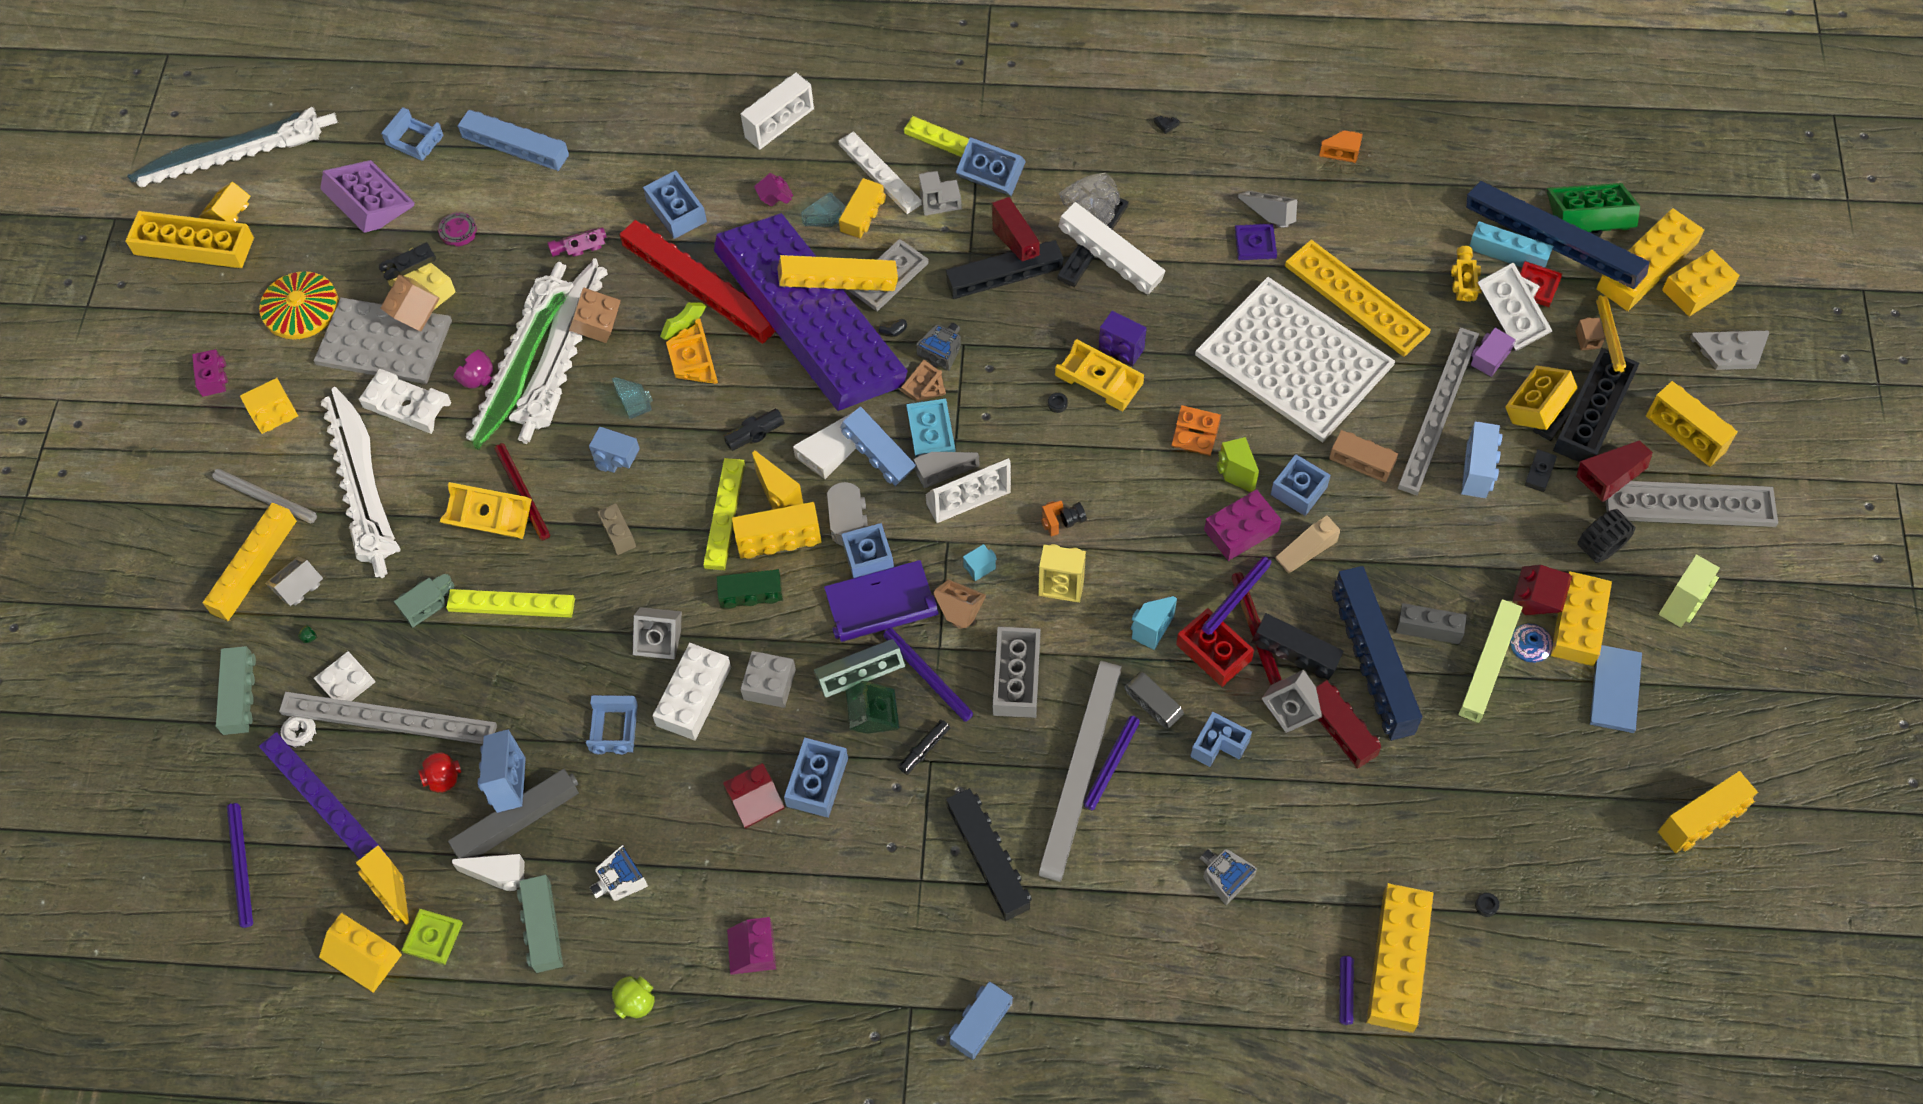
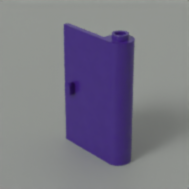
[824,560,938,642]

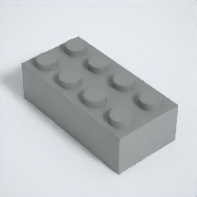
[993,627,1040,718]

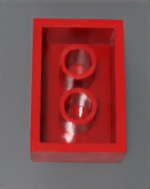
[1176,608,1254,687]

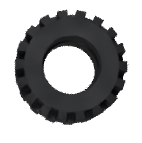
[1578,509,1636,563]

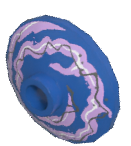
[1510,623,1553,663]

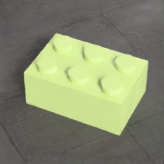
[1658,554,1720,628]

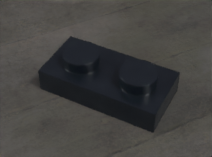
[1533,406,1572,442]

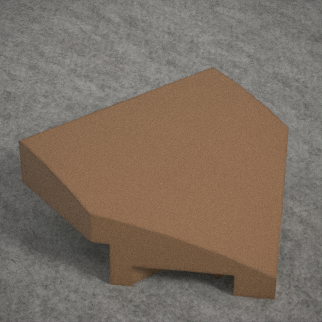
[900,360,946,401]

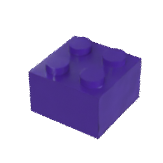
[1099,311,1147,366]

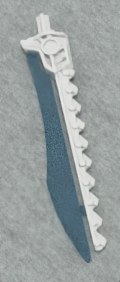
[127,107,338,187]

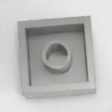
[741,651,796,708]

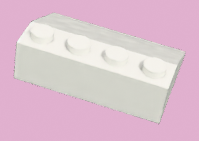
[926,458,1011,523]

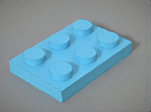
[906,399,956,458]

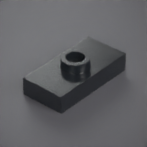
[1524,449,1557,492]

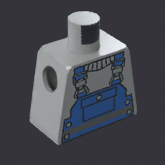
[1200,849,1257,905]

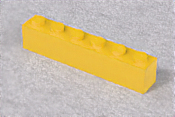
[777,255,898,291]
[203,502,297,621]

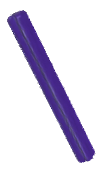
[1084,715,1140,811]

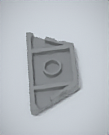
[1690,331,1769,370]

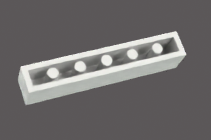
[1058,202,1165,295]

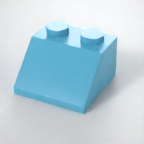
[1131,596,1177,650]

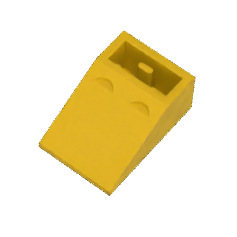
[356,846,409,925]

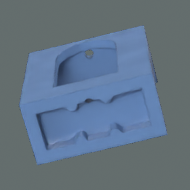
[381,108,443,161]
[586,696,638,754]

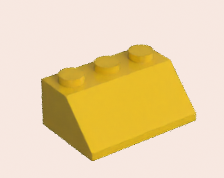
[319,913,402,993]

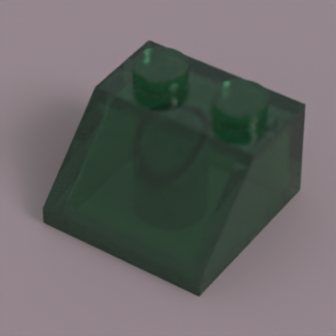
[846,681,899,734]

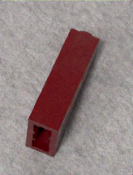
[992,197,1040,261]
[1576,440,1653,502]

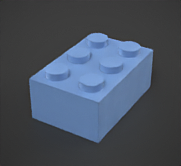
[956,137,1026,196]
[643,170,707,239]
[478,729,526,813]
[784,738,848,818]

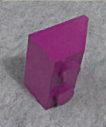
[727,917,776,975]

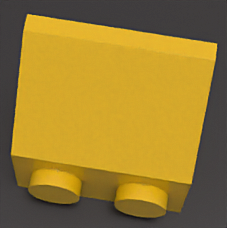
[199,182,251,223]

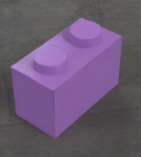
[1471,328,1516,377]

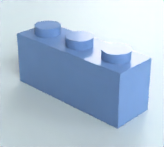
[949,981,1013,1060]

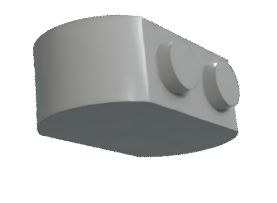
[827,482,868,546]

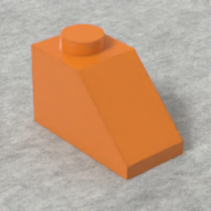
[1319,131,1362,163]

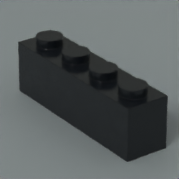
[1251,613,1343,680]

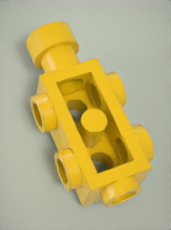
[1451,246,1482,302]

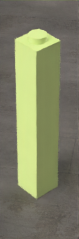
[1458,599,1522,723]

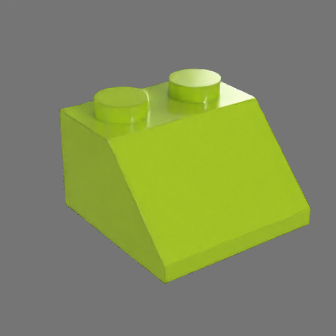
[1217,437,1259,493]

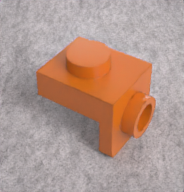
[1041,501,1063,537]

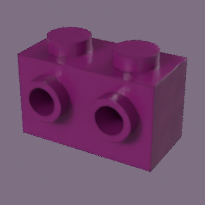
[192,349,228,397]

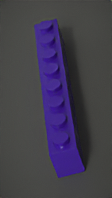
[259,732,389,859]

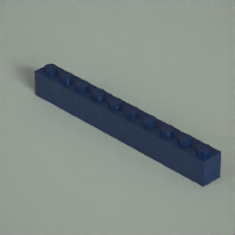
[1466,181,1650,289]

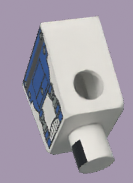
[589,846,648,901]

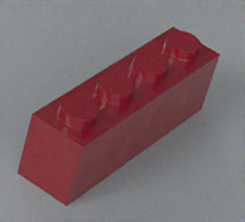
[1316,681,1381,769]

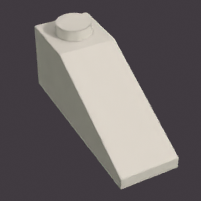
[452,854,524,891]

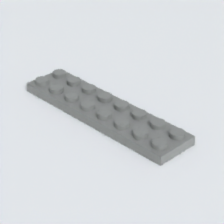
[1606,481,1778,527]

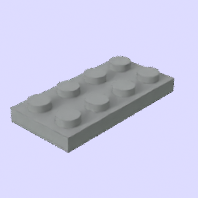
[848,239,928,311]

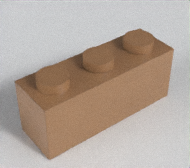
[1329,430,1398,483]

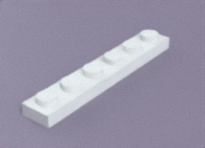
[839,131,922,214]

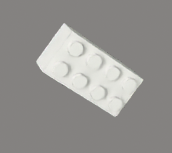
[741,73,814,150]
[653,643,731,740]

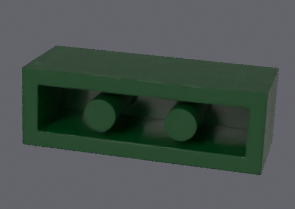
[716,569,783,609]

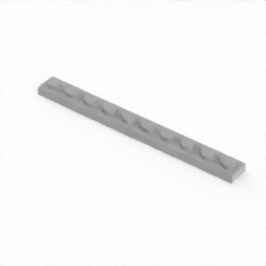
[1398,327,1479,496]
[279,692,497,744]

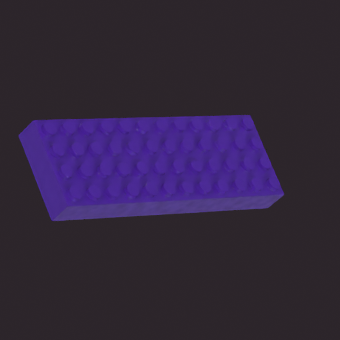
[714,213,907,411]

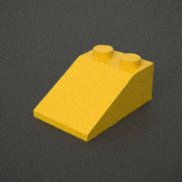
[752,450,803,510]

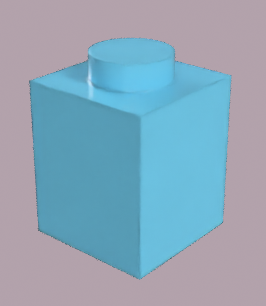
[963,544,997,581]

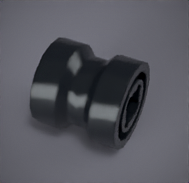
[1059,502,1087,528]

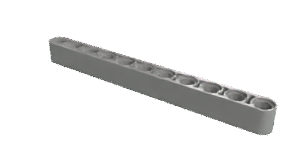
[1039,661,1122,882]

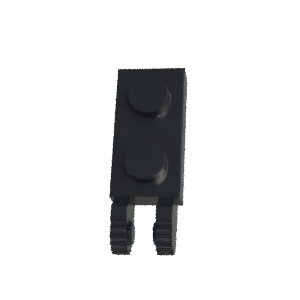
[378,242,436,280]

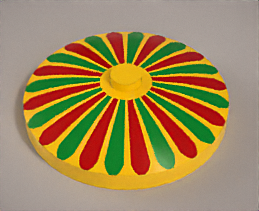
[259,272,339,339]

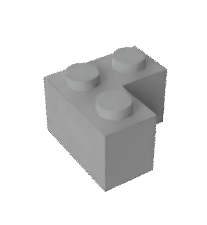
[919,171,961,216]

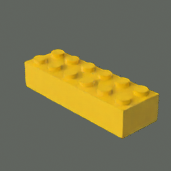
[1596,208,1704,311]
[126,211,254,268]
[1366,883,1434,1033]

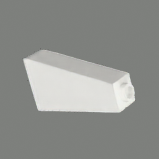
[793,413,856,479]

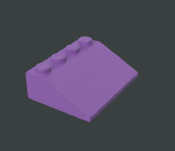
[320,160,415,232]

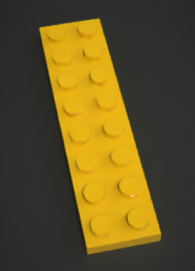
[1285,239,1431,357]

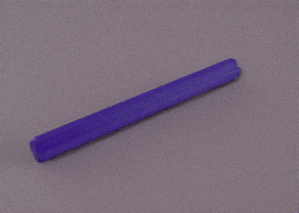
[1202,556,1272,635]
[884,628,973,722]
[227,803,253,928]

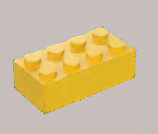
[1646,381,1738,467]
[732,502,822,559]
[1550,571,1612,666]
[1658,771,1758,853]

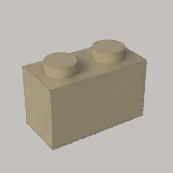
[597,503,636,555]

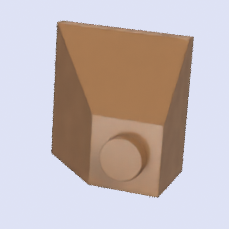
[934,579,986,628]

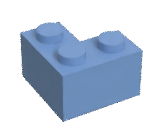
[589,427,639,473]
[1191,712,1252,767]

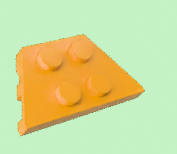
[666,319,718,384]

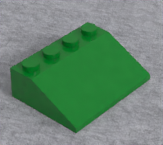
[1547,183,1640,232]

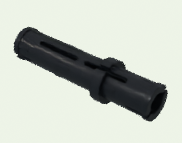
[898,719,950,775]

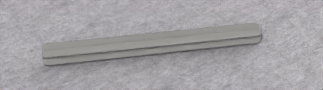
[212,469,317,523]

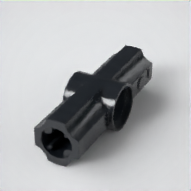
[723,408,785,451]

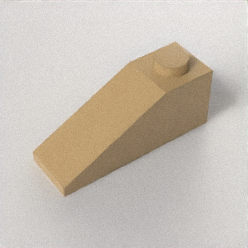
[1276,516,1340,574]

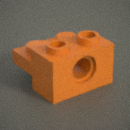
[1171,405,1221,456]

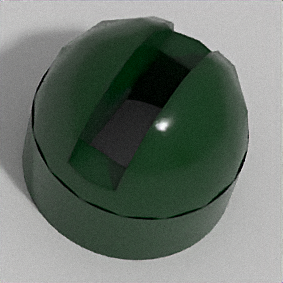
[298,625,318,643]

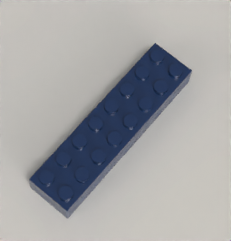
[1332,566,1423,741]

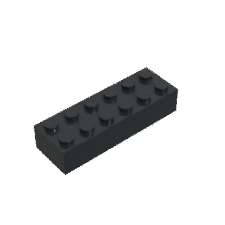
[1553,348,1640,462]

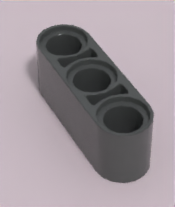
[1124,672,1184,729]

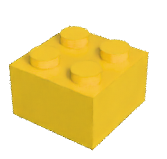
[240,378,298,434]

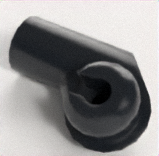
[879,319,907,337]

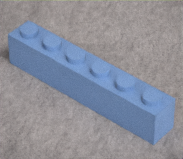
[458,110,569,171]

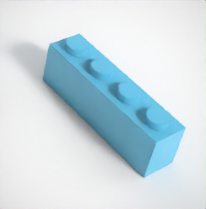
[1469,221,1553,268]

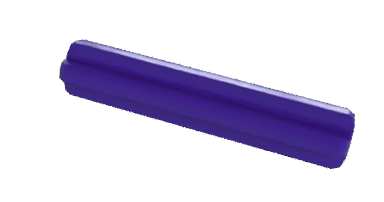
[1339,956,1354,1025]

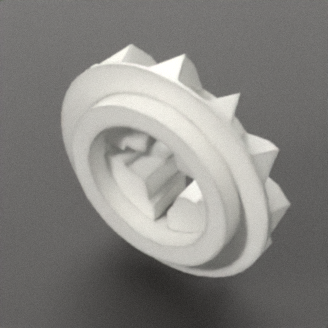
[281,716,316,748]

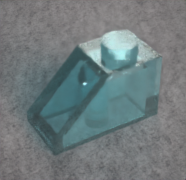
[801,192,845,227]
[612,377,653,419]

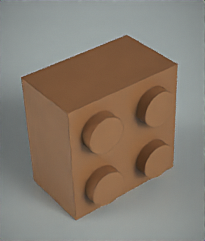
[569,287,621,343]

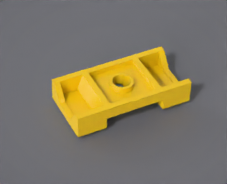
[1055,339,1144,412]
[440,482,532,539]

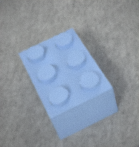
[1461,421,1502,498]

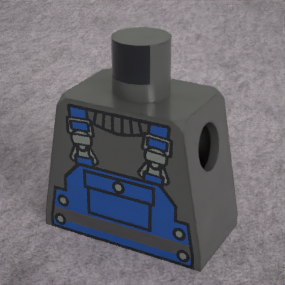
[916,323,961,371]

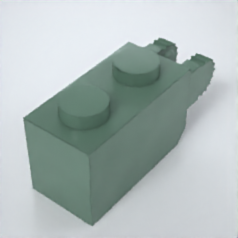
[394,574,455,628]

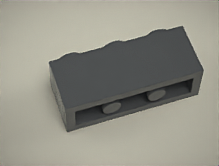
[1396,603,1466,645]

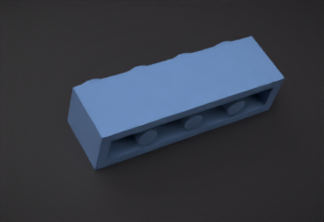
[840,406,916,486]

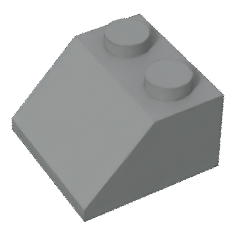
[265,556,323,606]
[633,607,682,659]
[1262,670,1322,733]

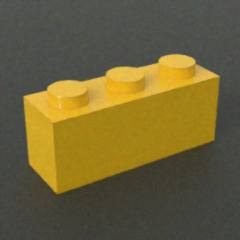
[839,178,886,239]

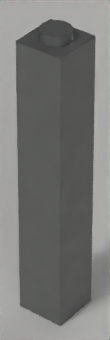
[448,769,579,859]

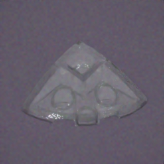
[1059,173,1120,226]

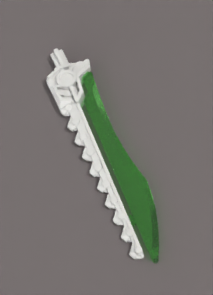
[466,262,573,450]

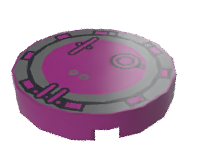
[438,213,477,247]

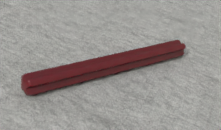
[494,443,550,541]
[1231,572,1282,685]

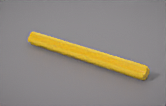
[1596,295,1626,372]

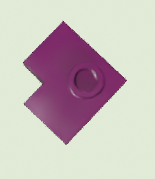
[754,173,794,206]

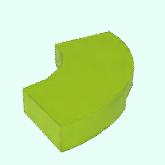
[660,303,706,340]

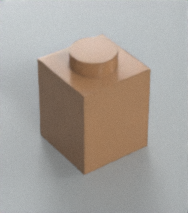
[1575,318,1606,350]

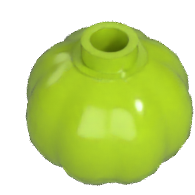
[612,976,655,1019]

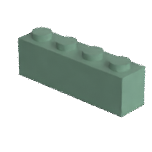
[814,639,905,698]
[216,646,256,735]
[517,875,563,973]

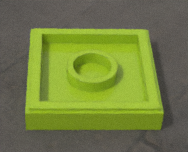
[401,909,463,965]

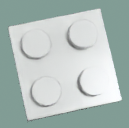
[314,652,375,701]

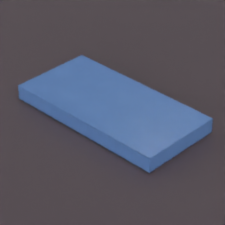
[1590,645,1642,733]

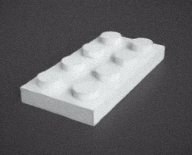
[1478,262,1552,351]

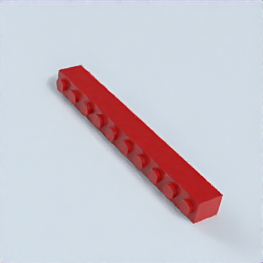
[620,220,776,344]

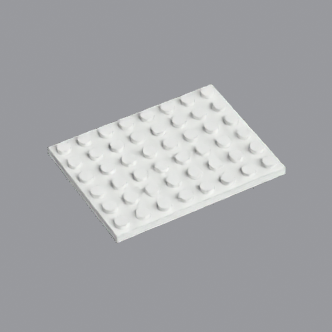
[1195,277,1395,443]

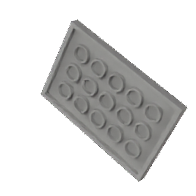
[314,298,452,384]

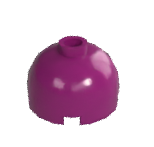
[453,349,493,389]

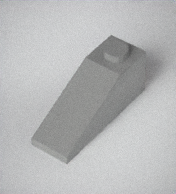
[1238,191,1297,227]
[913,452,979,488]

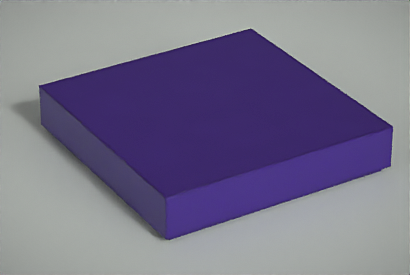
[1234,224,1277,260]

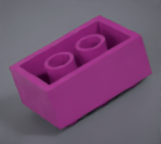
[1204,489,1281,561]

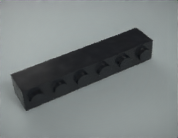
[946,240,1063,299]
[946,788,1032,921]

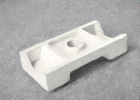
[359,369,451,434]

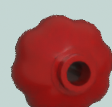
[418,752,461,793]

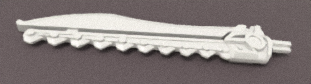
[509,259,607,444]
[321,387,401,578]

